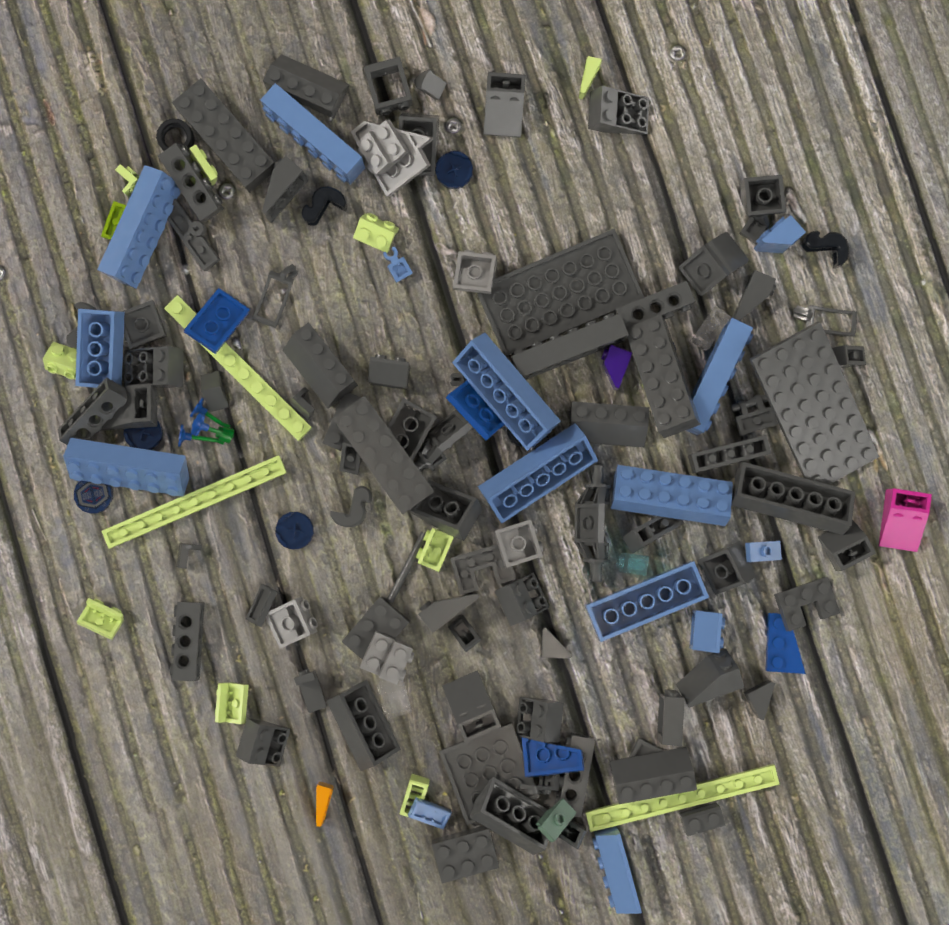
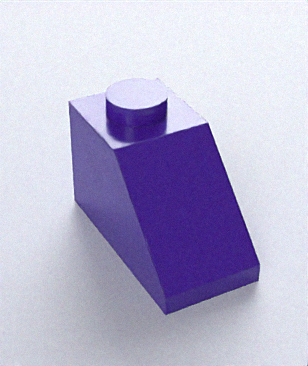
[601,345,632,391]

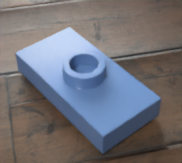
[745,541,782,562]
[408,797,452,830]

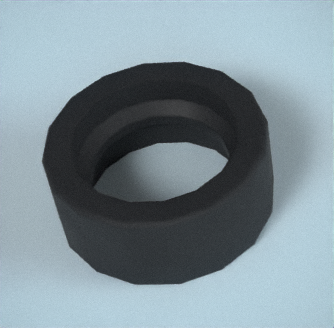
[156,118,195,151]

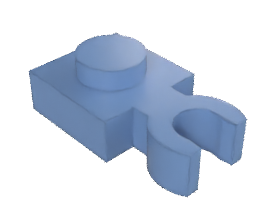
[383,247,413,283]

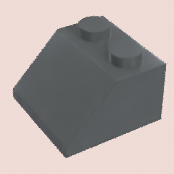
[739,175,786,216]
[698,542,756,595]

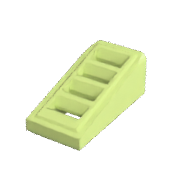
[578,56,602,100]
[399,774,430,817]

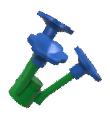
[178,397,234,447]

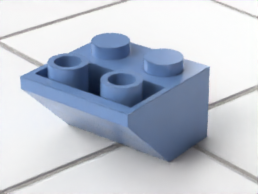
[754,215,806,253]
[689,610,725,653]

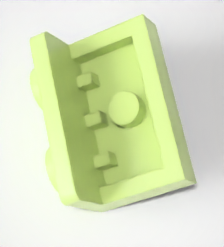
[180,145,218,186]
[115,164,139,198]
[353,213,399,253]
[43,342,77,380]
[416,527,454,572]
[77,598,124,640]
[215,682,249,724]

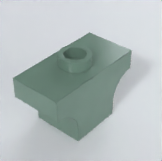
[536,799,577,842]

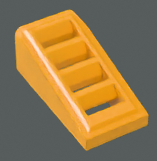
[316,782,334,827]

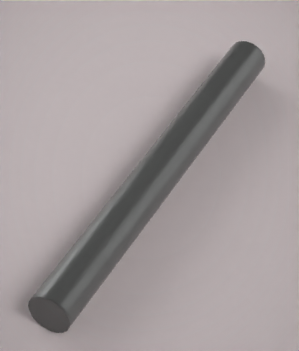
[386,532,425,604]

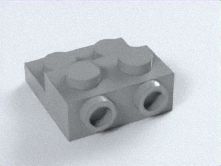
[356,120,409,175]
[453,250,497,294]
[494,519,544,568]
[266,596,318,649]
[360,631,414,685]

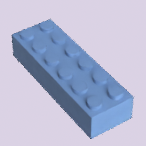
[260,83,365,185]
[97,165,181,289]
[686,318,753,436]
[452,333,561,451]
[478,424,598,524]
[63,438,189,496]
[611,465,733,526]
[584,561,709,642]

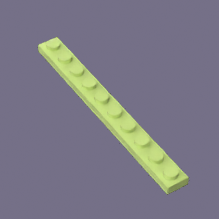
[164,295,312,441]
[102,455,287,549]
[585,764,779,832]

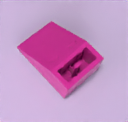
[878,488,932,552]

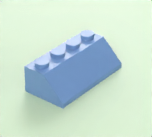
[75,309,125,388]
[592,826,642,914]

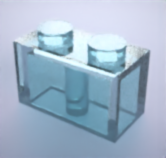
[616,553,649,576]

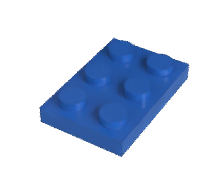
[184,288,250,354]
[446,381,505,440]

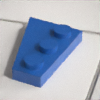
[765,613,806,674]
[522,737,584,778]

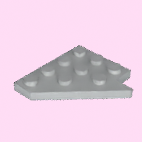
[351,121,433,197]

